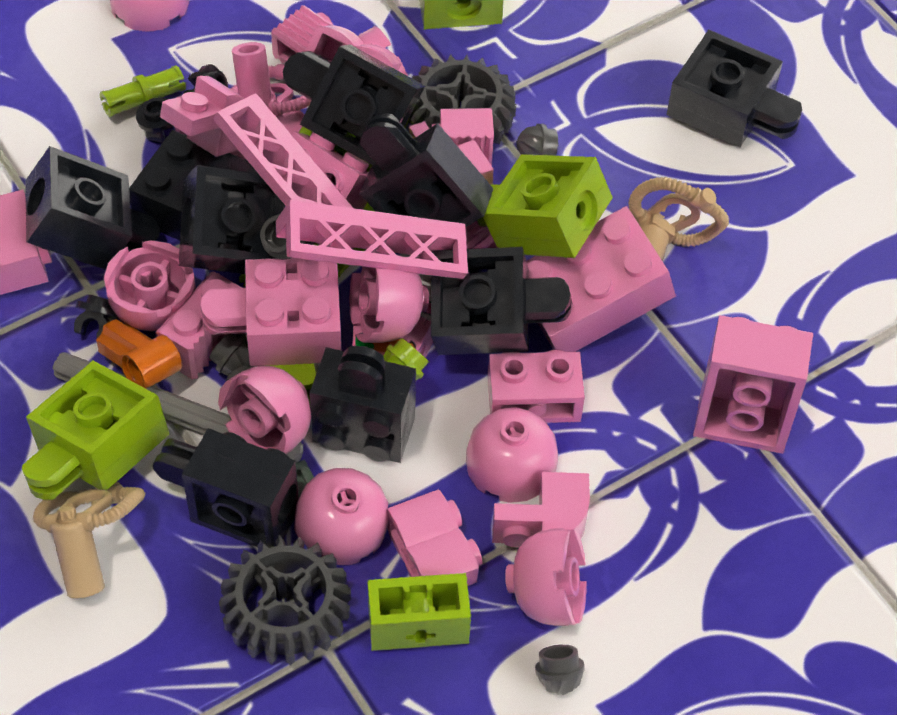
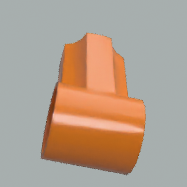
[96,319,182,389]

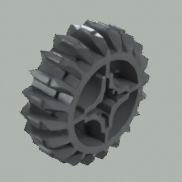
[408,54,516,144]
[219,536,351,666]

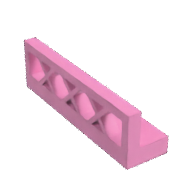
[213,93,354,250]
[276,200,468,279]

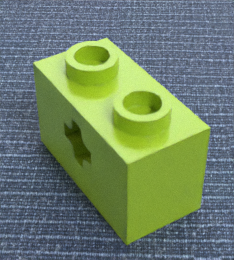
[368,573,471,651]

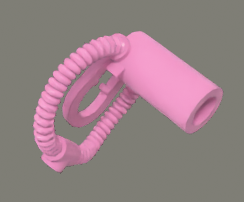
[230,42,312,116]

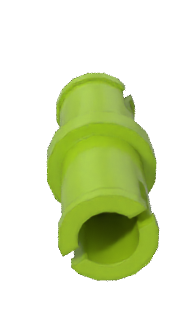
[99,65,186,117]

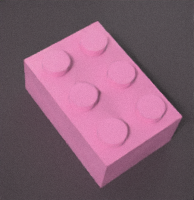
[527,206,676,352]
[693,315,813,454]

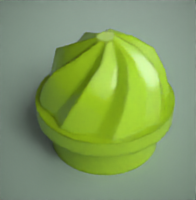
[383,338,429,380]

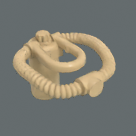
[628,177,729,261]
[33,482,146,599]

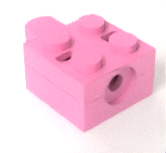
[200,258,341,366]

